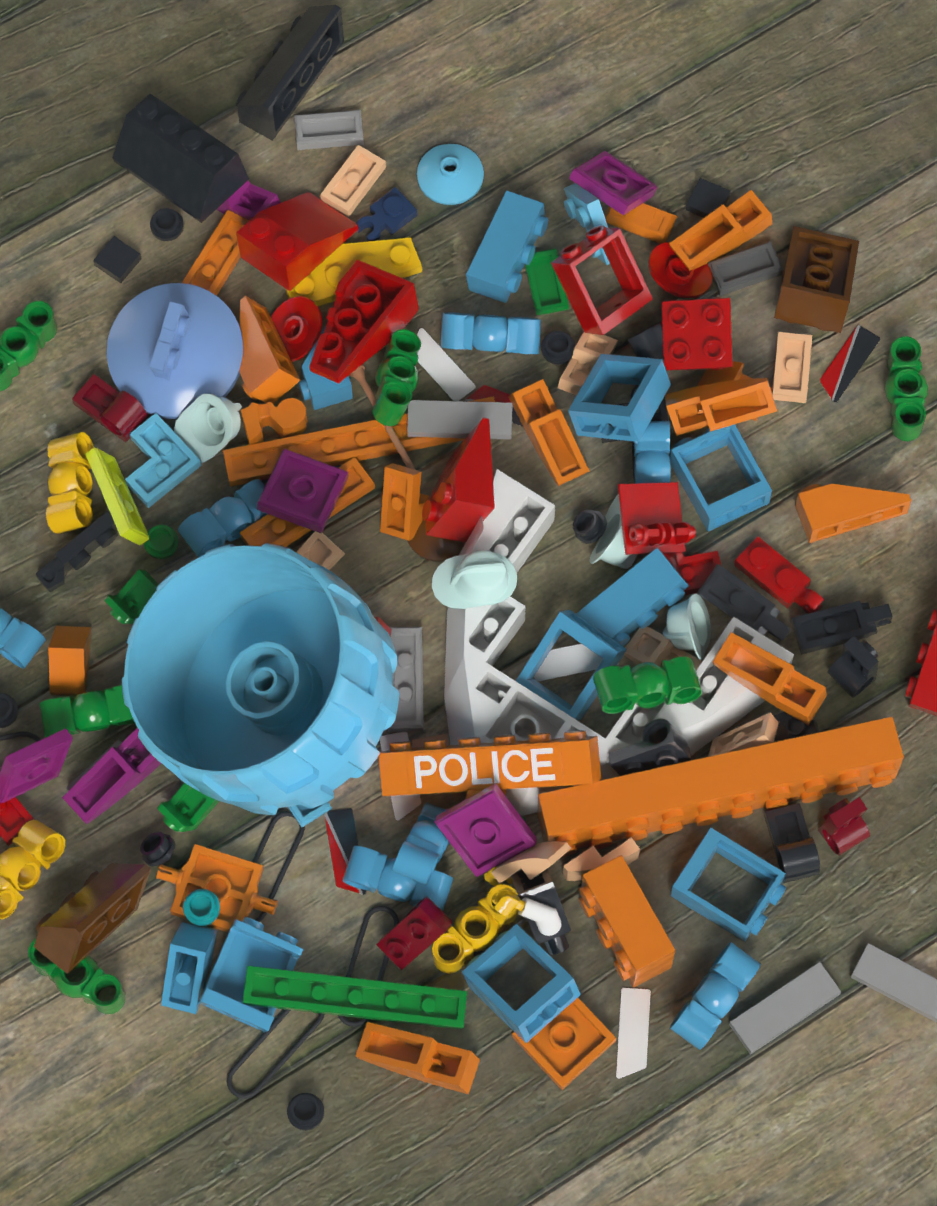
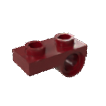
[72,374,148,442]
[818,797,870,856]
[376,896,453,971]

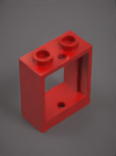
[551,225,653,335]

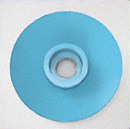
[417,144,484,205]

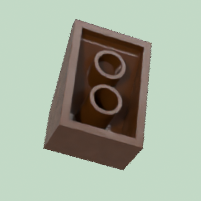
[774,226,859,333]

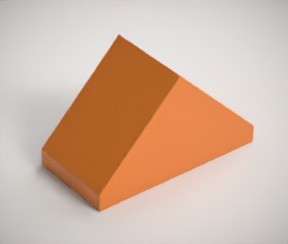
[48,626,92,696]

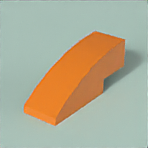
[669,190,773,271]
[665,378,777,436]
[508,379,590,486]
[713,632,827,726]
[355,1022,480,1095]

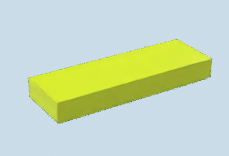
[85,447,149,546]

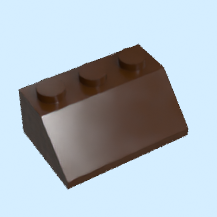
[34,863,151,974]

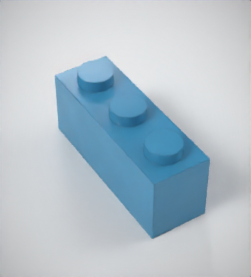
[466,190,548,303]
[576,548,689,646]

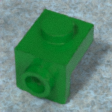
[104,569,159,624]
[157,783,219,832]

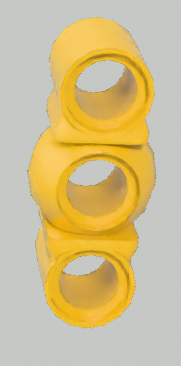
[46,432,94,534]
[0,820,66,919]
[432,884,518,974]

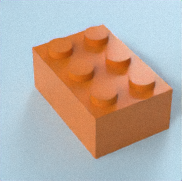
[578,855,675,988]

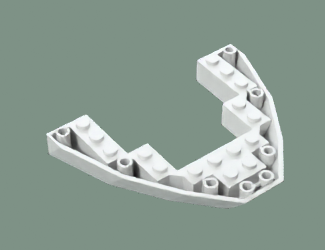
[444,469,794,816]

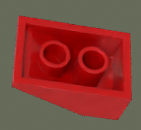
[236,192,359,292]
[422,418,495,542]

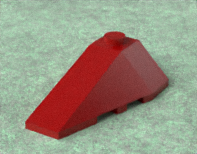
[309,259,419,384]

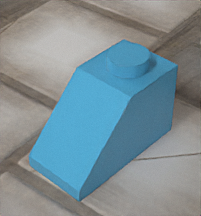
[298,327,353,410]
[161,922,217,1014]

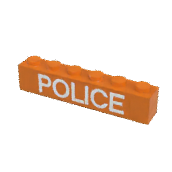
[379,730,601,796]

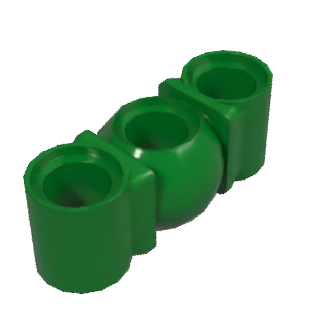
[0,301,57,391]
[372,329,421,426]
[884,336,928,442]
[593,657,702,714]
[39,685,135,738]
[28,939,125,1014]

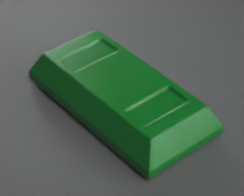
[525,248,569,316]

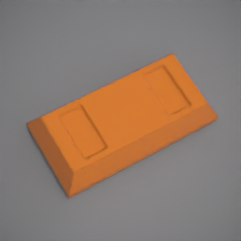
[605,203,677,244]

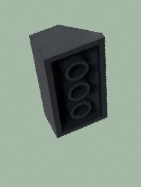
[236,5,344,141]
[112,93,249,223]

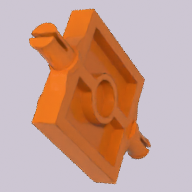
[156,844,278,932]

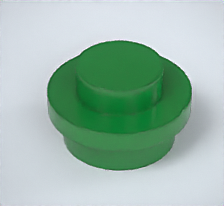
[144,525,179,559]

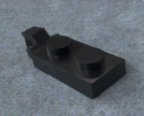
[36,511,118,592]
[696,564,791,641]
[791,600,893,655]

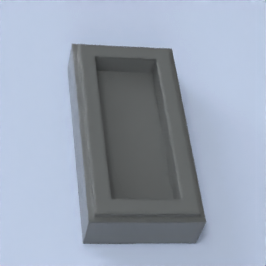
[708,241,783,296]

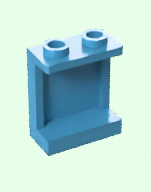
[198,917,303,1032]

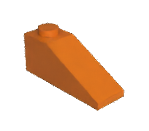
[239,296,300,403]
[795,483,912,543]

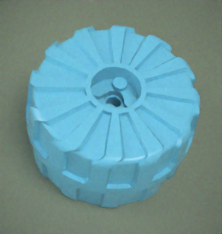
[122,543,400,815]

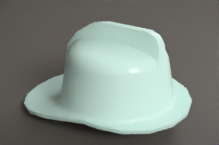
[174,393,242,463]
[589,494,638,569]
[432,550,517,609]
[663,593,711,660]

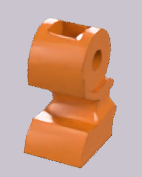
[241,398,308,445]

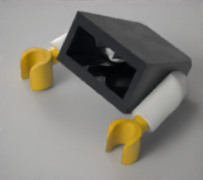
[484,866,571,955]

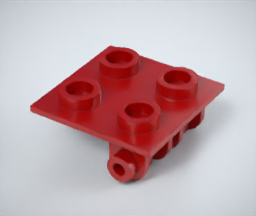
[662,298,733,371]
[618,482,696,555]

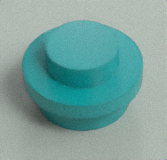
[183,889,220,926]

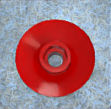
[648,242,712,298]
[271,296,322,362]

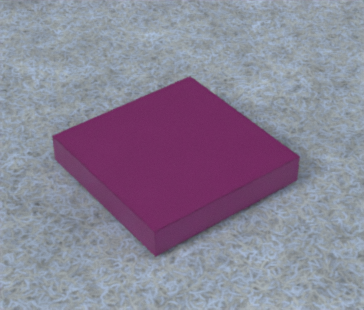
[569,151,658,215]
[257,449,348,534]
[0,729,73,803]
[435,783,537,877]

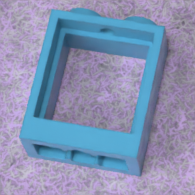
[568,354,671,442]
[670,424,772,532]
[516,609,627,721]
[671,828,787,942]
[462,924,581,1043]

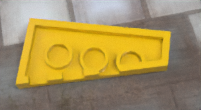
[285,238,422,306]

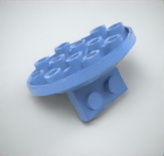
[107,283,243,419]

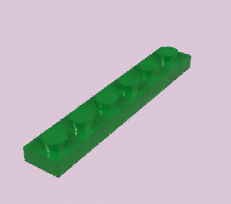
[243,966,467,1030]

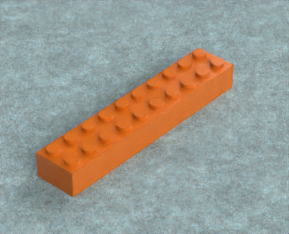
[537,717,904,857]

